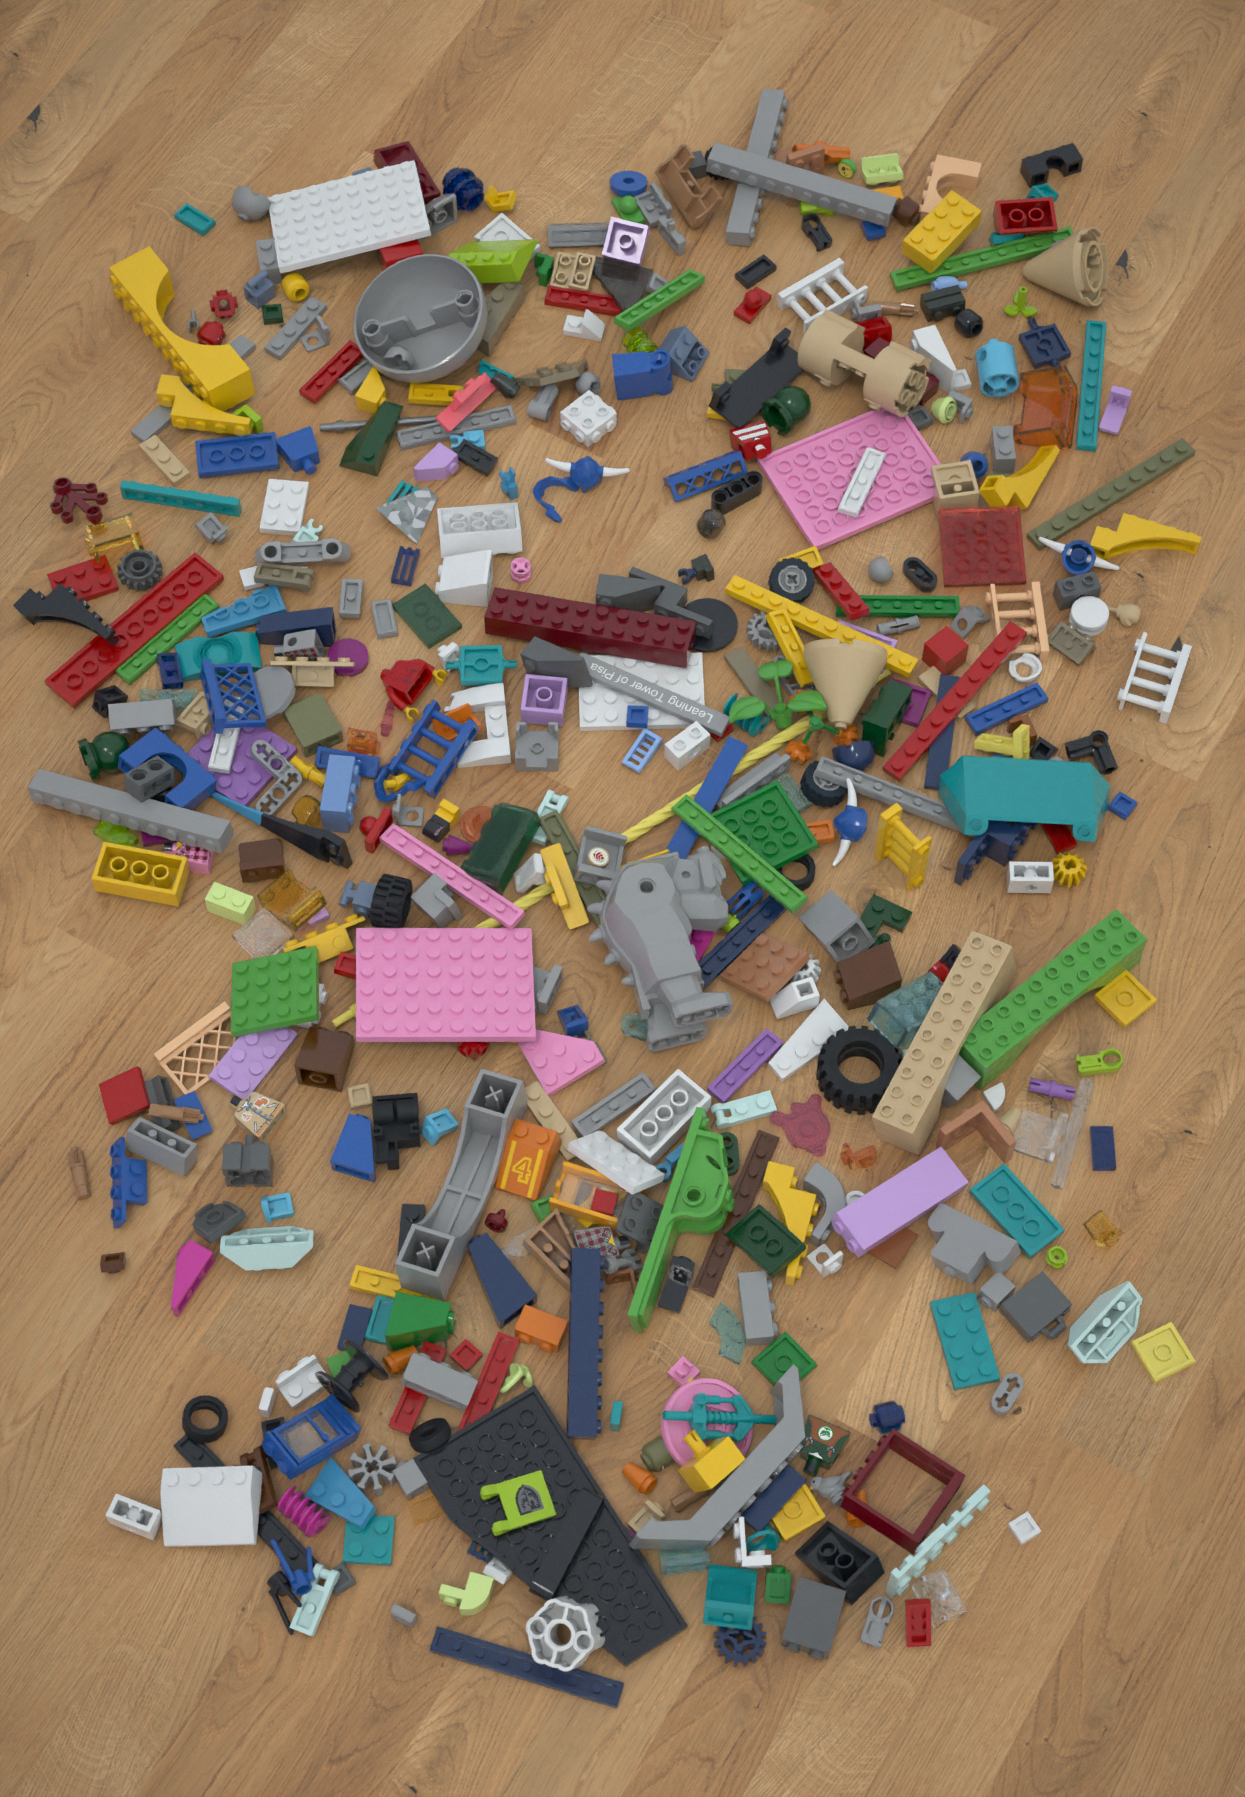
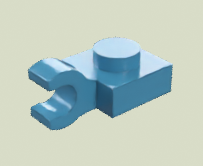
[499,467,518,500]
[656,1143,684,1183]

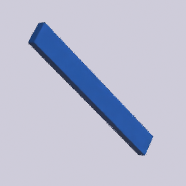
[666,736,748,859]

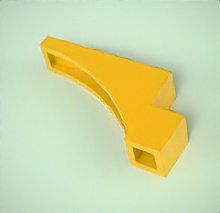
[156,374,252,436]
[979,445,1060,510]
[1090,513,1202,561]
[762,1161,819,1286]

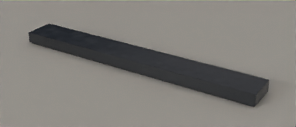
[173,1434,319,1573]

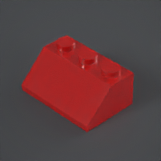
[993,197,1058,235]

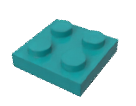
[343,1515,395,1566]

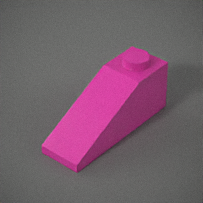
[171,1240,216,1317]

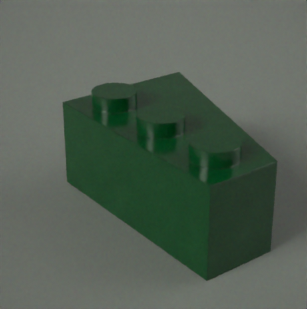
[861,679,913,757]

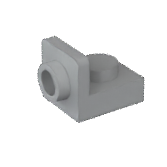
[851,300,882,322]

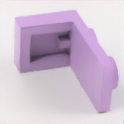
[1099,385,1132,435]

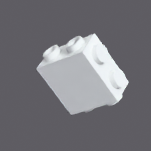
[560,390,617,447]

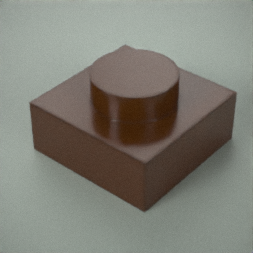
[100,1252,126,1274]

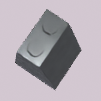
[781,1577,846,1660]

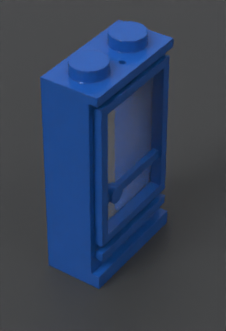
[261,1394,361,1480]

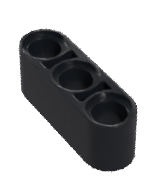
[711,471,763,516]

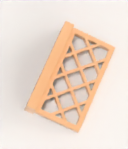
[154,1001,240,1095]

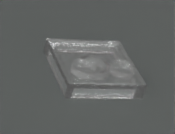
[232,907,294,958]

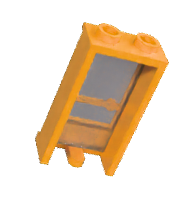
[549,1161,645,1230]

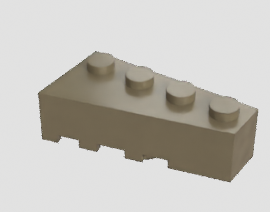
[477,282,525,357]

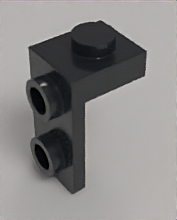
[658,1256,695,1313]

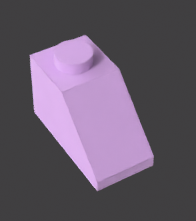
[413,442,459,482]

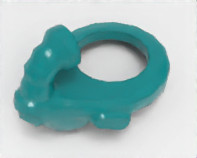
[746,1525,780,1552]

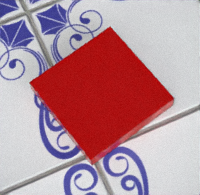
[99,1066,150,1125]

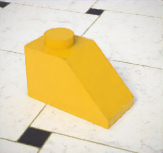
[355,367,388,414]

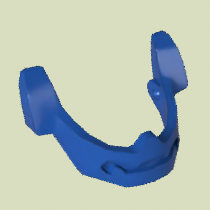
[533,476,579,523]
[374,764,425,802]

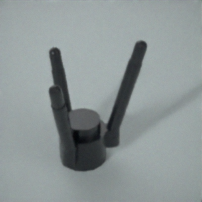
[267,1571,302,1635]

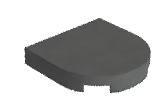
[193,1201,247,1244]

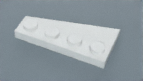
[768,999,848,1082]

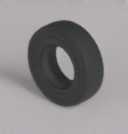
[409,1418,451,1453]

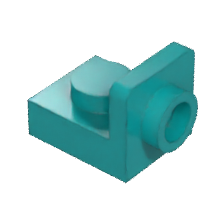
[1026,184,1059,202]

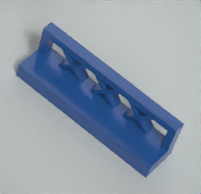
[663,450,748,502]

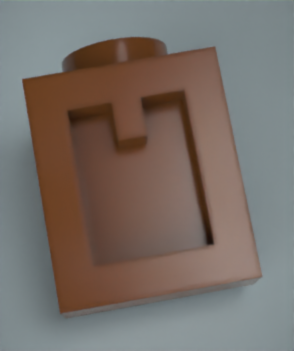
[1007,714,1037,747]

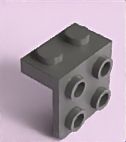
[615,1192,663,1254]

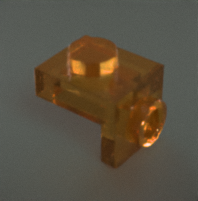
[840,1143,877,1171]

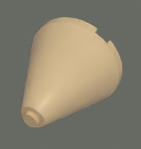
[1023,226,1109,306]
[803,639,887,730]

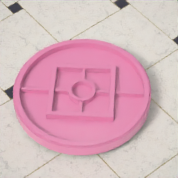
[661,1378,753,1466]

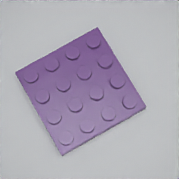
[187,726,297,807]

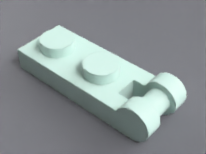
[525,789,569,846]
[710,1090,777,1129]
[290,1563,340,1637]

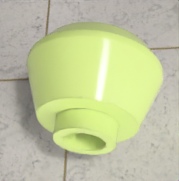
[931,397,957,424]

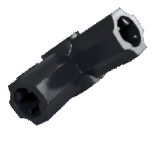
[1065,730,1118,775]

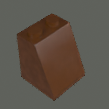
[834,941,902,1010]
[294,1027,355,1092]

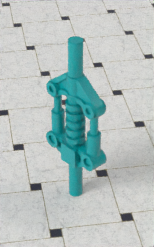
[662,1393,776,1442]

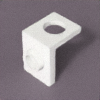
[807,1244,843,1278]

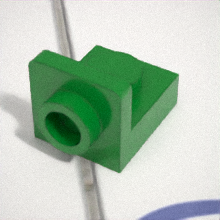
[534,253,554,287]
[765,1565,791,1604]

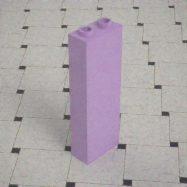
[831,1146,969,1258]

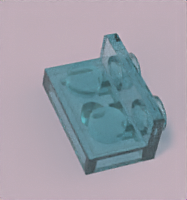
[659,1547,710,1576]

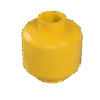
[281,272,310,302]

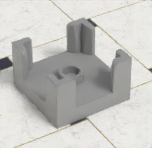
[515,722,559,771]

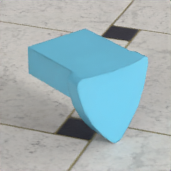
[261,1192,294,1223]

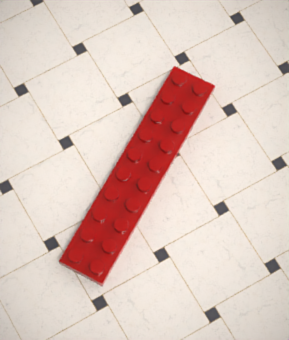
[44,552,224,708]

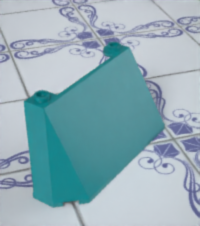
[938,755,1110,842]

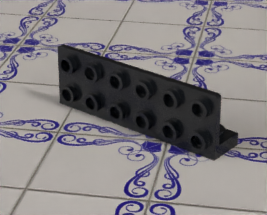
[709,327,804,429]

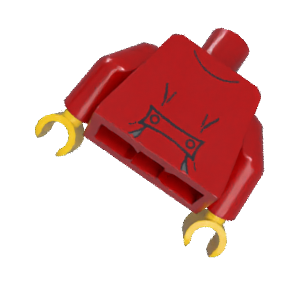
[380,658,447,723]

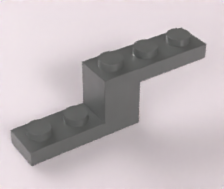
[629,567,713,639]

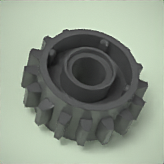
[117,549,163,591]

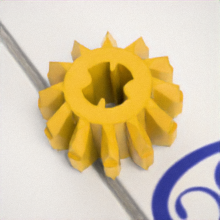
[1052,850,1087,889]

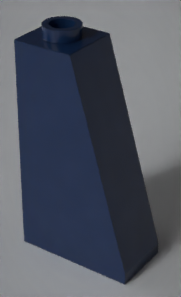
[256,607,336,647]
[468,1232,537,1329]

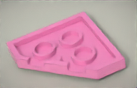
[517,1030,606,1097]

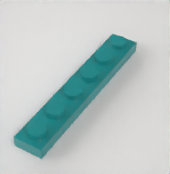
[120,481,242,517]

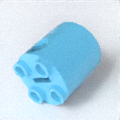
[975,339,1019,398]

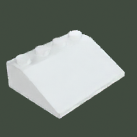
[437,502,523,558]
[160,1466,263,1547]

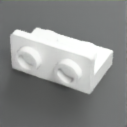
[275,1355,326,1410]

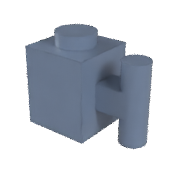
[243,269,276,310]
[339,881,376,918]

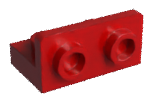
[854,316,892,350]

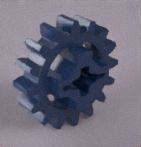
[714,1616,767,1668]

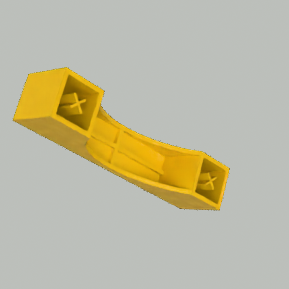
[109,246,255,412]

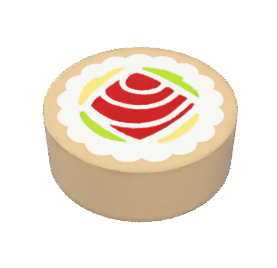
[587,847,609,868]

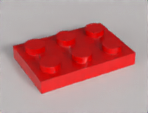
[47,555,119,602]

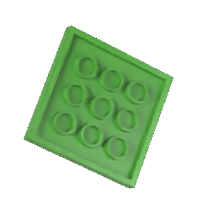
[231,946,319,1037]

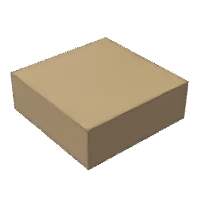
[347,1083,373,1111]

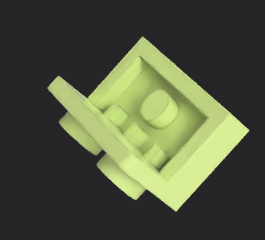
[861,153,903,186]

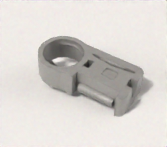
[860,1596,894,1650]

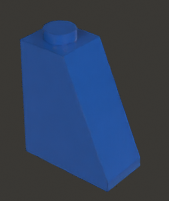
[330,1113,376,1183]

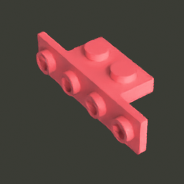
[435,372,497,432]

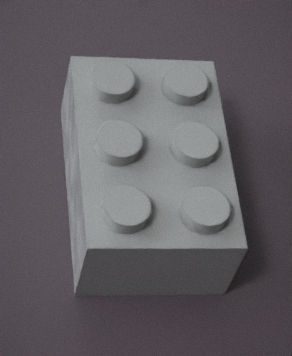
[108,699,178,735]

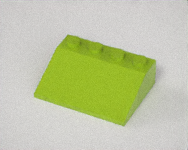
[448,239,538,283]

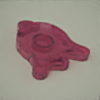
[770,1094,830,1157]

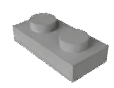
[339,579,363,618]

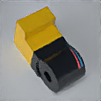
[422,799,460,843]

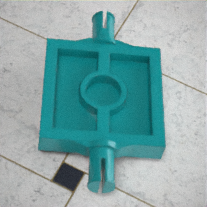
[446,645,517,686]

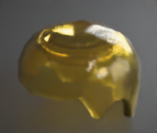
[292,795,321,827]

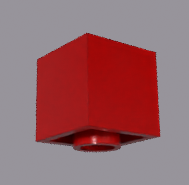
[922,626,969,675]

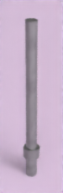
[320,415,438,433]

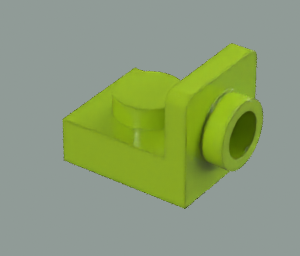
[233,404,264,434]

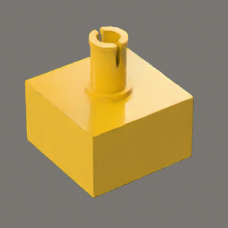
[678,1429,745,1493]

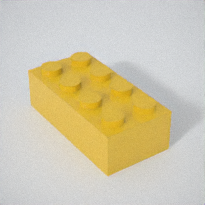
[902,190,982,274]
[92,842,190,907]

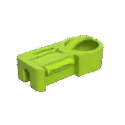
[1076,1049,1123,1076]

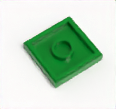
[751,1331,818,1387]

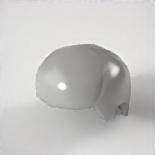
[382,346,415,370]

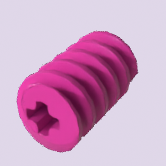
[277,1486,331,1538]

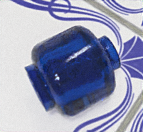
[869,1401,905,1434]

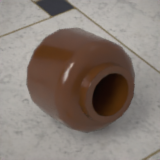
[893,196,921,225]

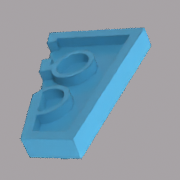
[304,1457,376,1530]

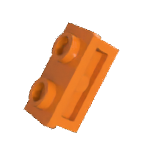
[432,703,483,742]

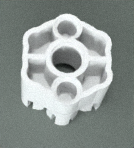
[526,1596,605,1671]

